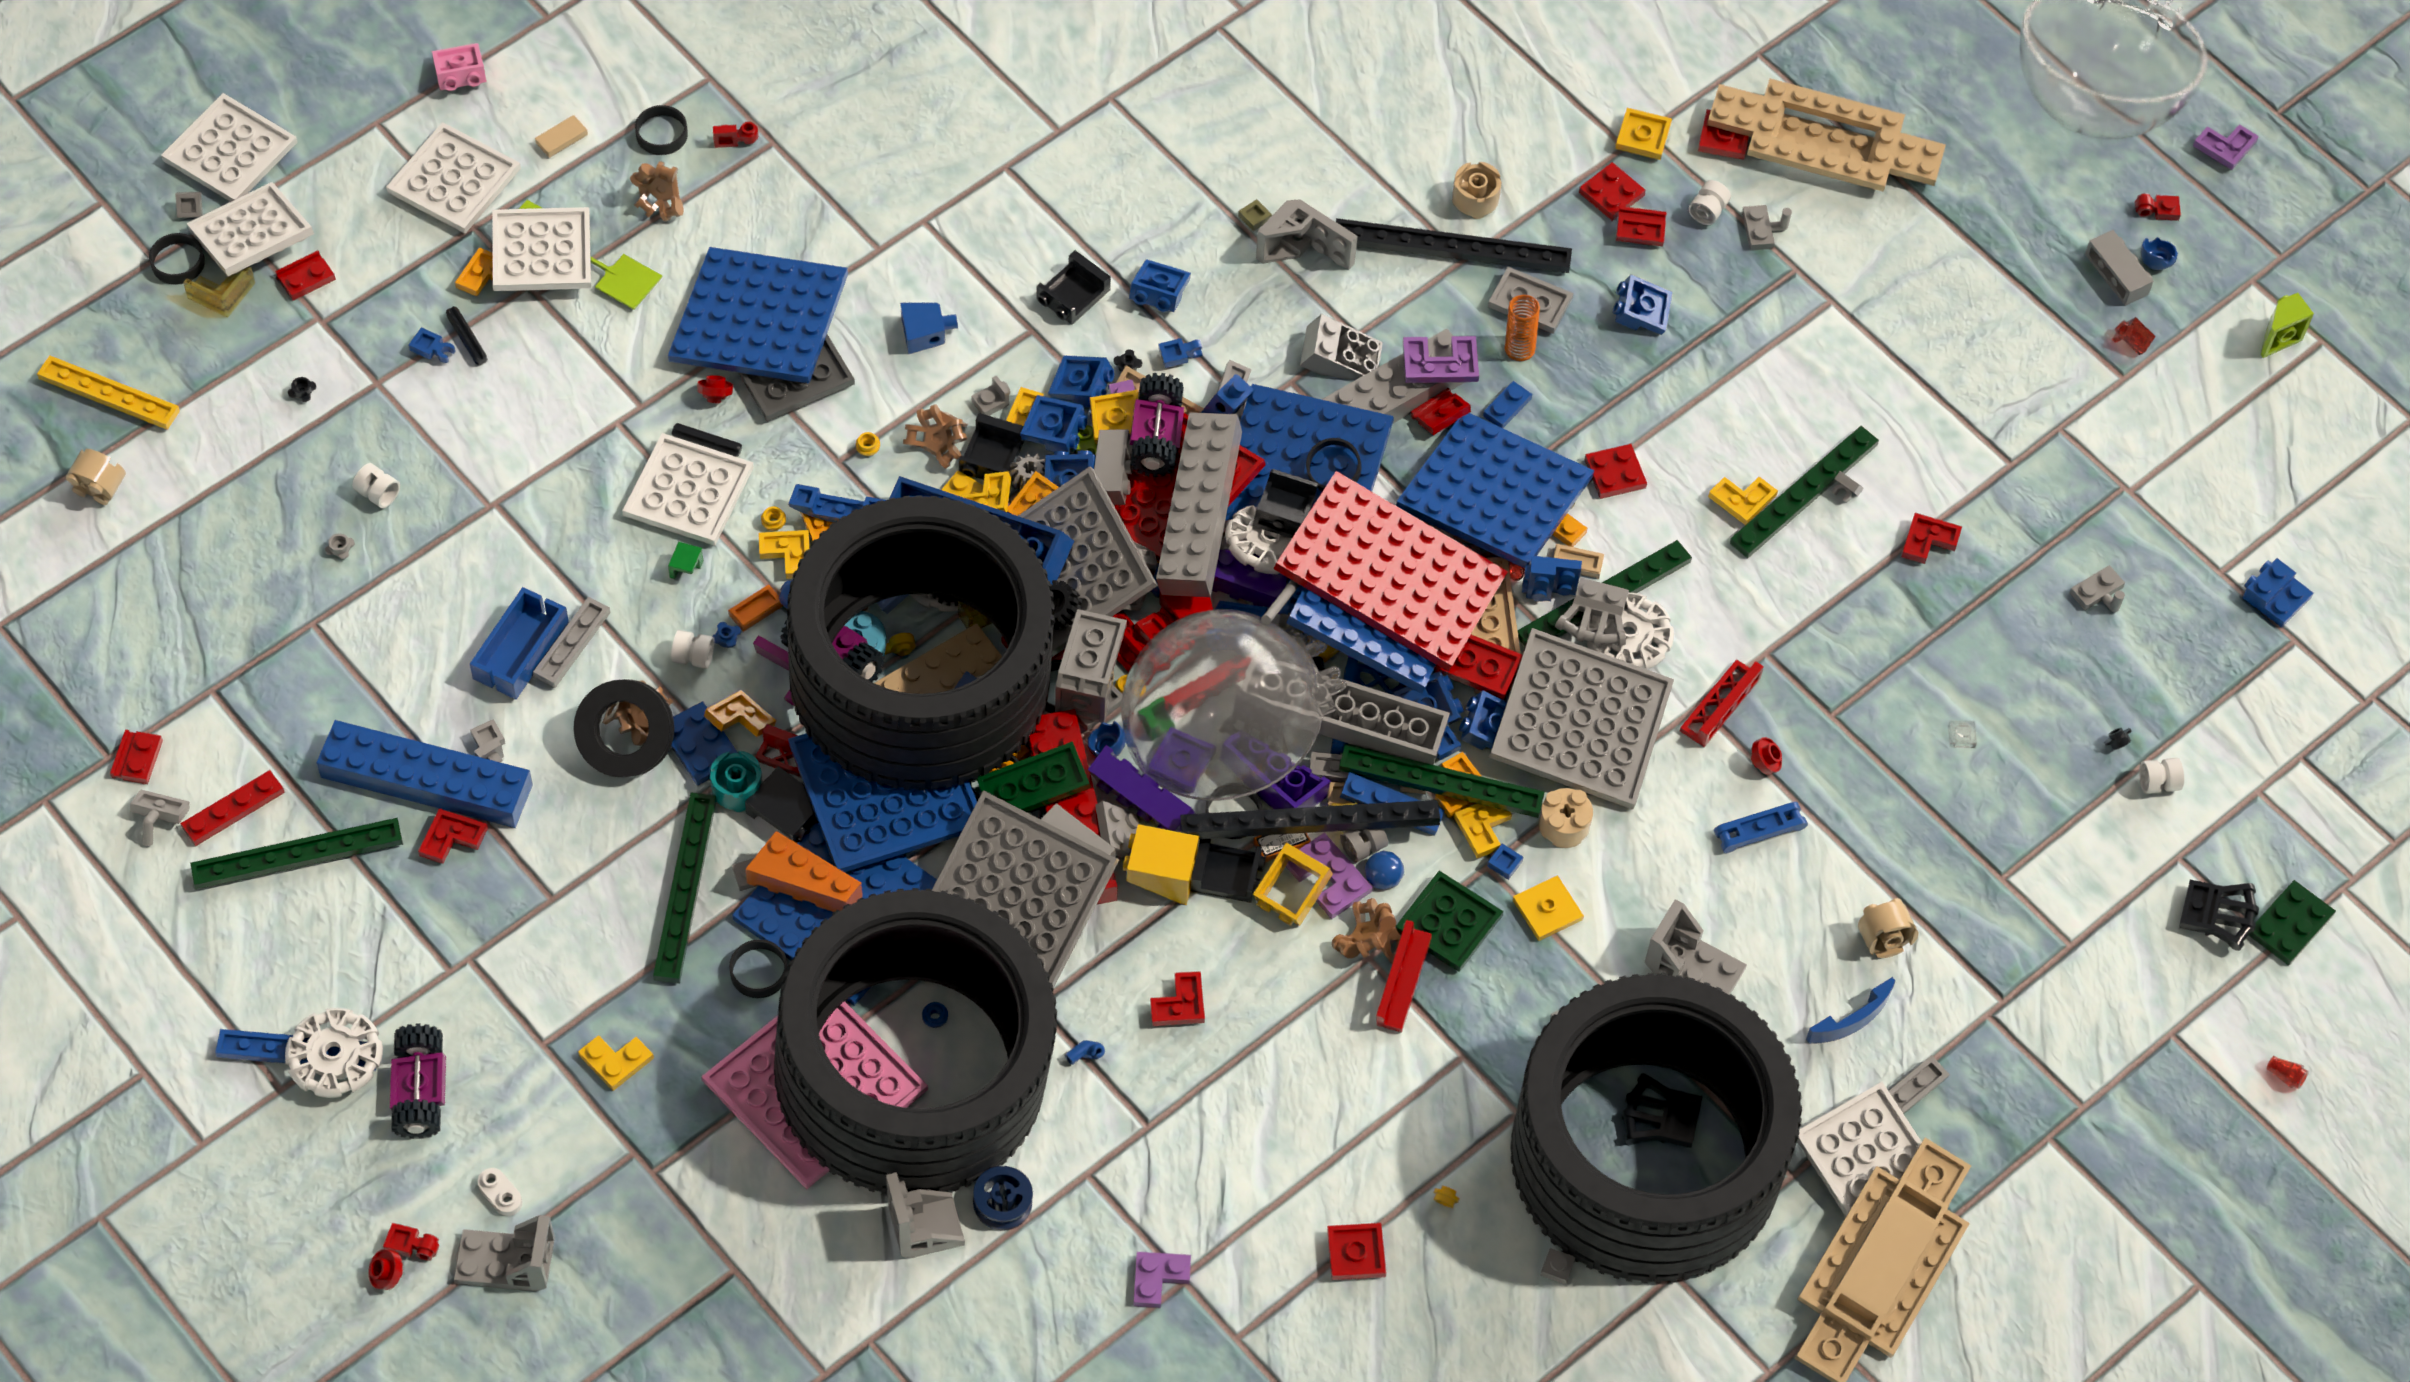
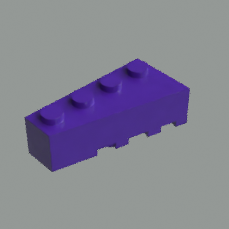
[1212,549,1287,615]
[1219,729,1331,809]
[1088,745,1196,833]

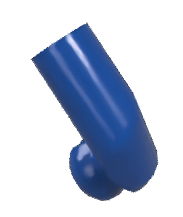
[1064,1040,1105,1065]

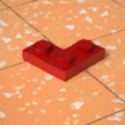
[1901,513,1962,564]
[418,808,488,864]
[1150,971,1205,1026]

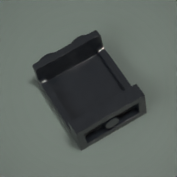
[1036,250,1111,325]
[958,413,1025,480]
[1252,469,1318,538]
[745,766,818,843]
[1190,839,1266,903]

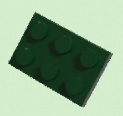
[2248,880,2336,966]

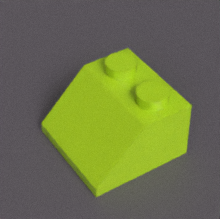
[2260,292,2314,358]

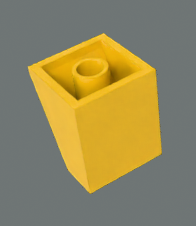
[1123,824,1199,905]

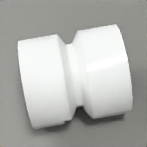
[1689,180,1731,225]
[352,463,400,508]
[671,630,714,669]
[2139,758,2184,794]

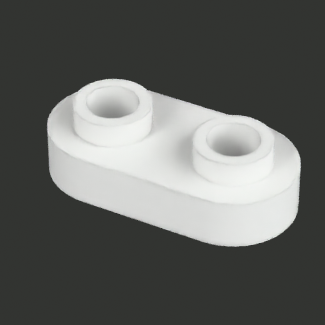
[478,1168,522,1216]

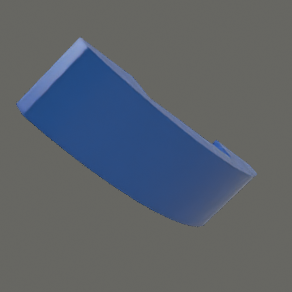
[788,484,885,522]
[1806,977,1895,1044]

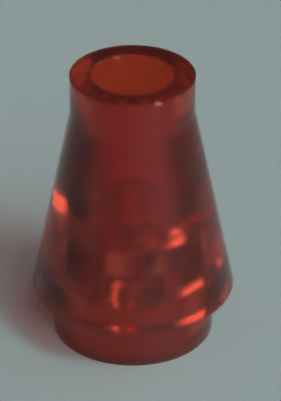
[2266,1056,2309,1089]

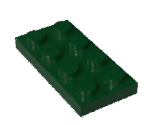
[977,741,1091,812]

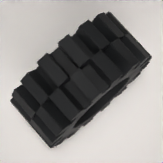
[1051,580,1082,630]

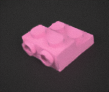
[432,43,487,91]

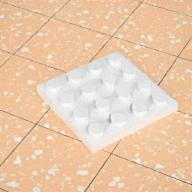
[161,93,298,202]
[386,122,521,234]
[187,182,314,276]
[492,207,591,291]
[623,433,754,546]
[1797,1082,1921,1216]

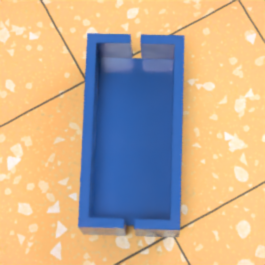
[469,587,569,700]

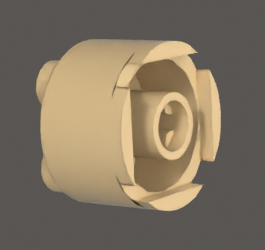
[1452,162,1501,219]
[66,449,126,505]
[1539,788,1593,848]
[1858,898,1918,958]

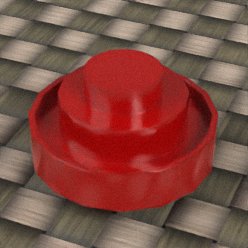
[697,375,733,403]
[1751,737,1782,775]
[368,1249,403,1290]

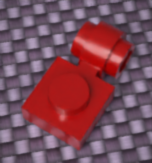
[713,122,759,148]
[2135,193,2181,221]
[383,1223,440,1261]

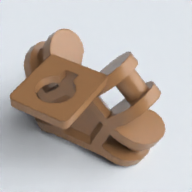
[630,161,684,221]
[903,404,968,469]
[602,680,673,746]
[1332,898,1401,964]

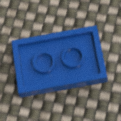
[671,701,738,786]

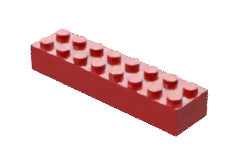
[1027,709,1118,905]

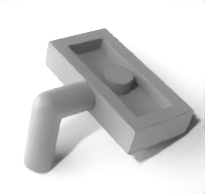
[1742,205,1792,251]
[2070,565,2125,612]
[130,790,190,846]

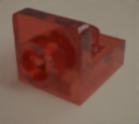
[2112,317,2156,355]

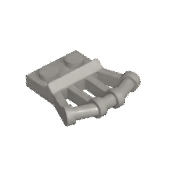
[1555,578,1629,646]

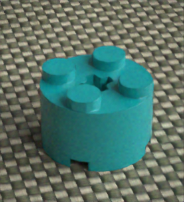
[710,751,763,813]

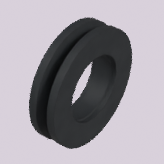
[573,679,675,777]

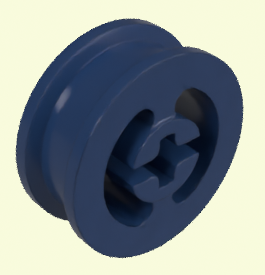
[973,1166,1033,1230]

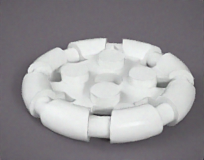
[1225,505,1292,575]
[1586,592,1674,669]
[285,1008,383,1098]

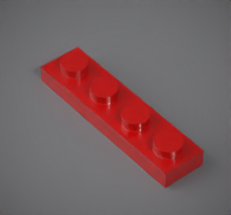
[180,770,285,847]

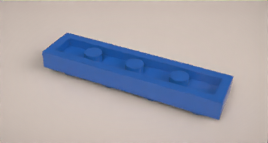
[1340,772,1445,836]

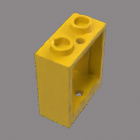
[1253,842,1333,926]

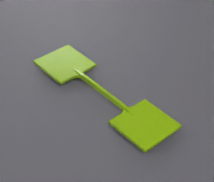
[519,200,663,310]

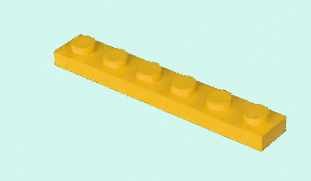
[37,355,180,430]

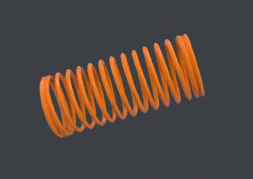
[1504,294,1540,361]

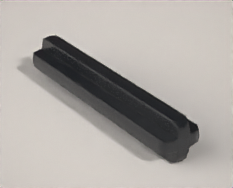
[446,306,488,365]
[672,423,742,457]

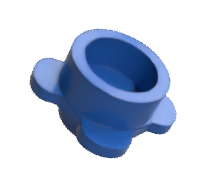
[712,622,741,648]

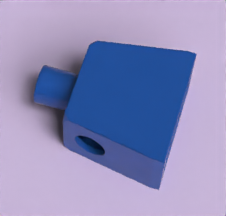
[900,303,958,354]
[1201,374,1254,414]

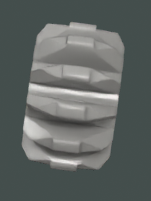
[1009,452,1045,491]

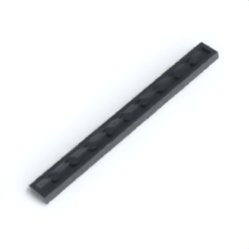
[1336,218,1572,273]
[1180,800,1440,839]

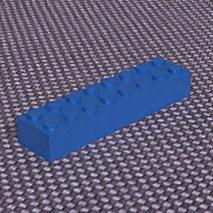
[890,476,1074,584]
[316,720,533,828]

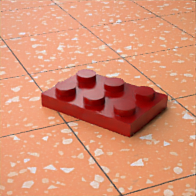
[1434,634,1523,700]

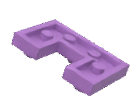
[1402,336,1479,383]
[1286,832,1373,919]

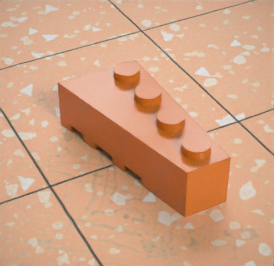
[745,831,862,912]

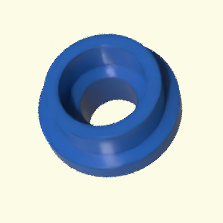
[922,1002,948,1028]

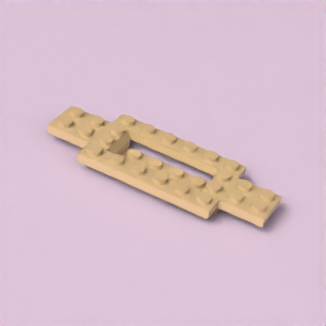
[1707,78,1946,192]
[1794,1138,1971,1382]

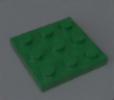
[1395,870,1504,972]

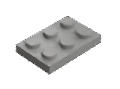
[1488,267,1574,334]

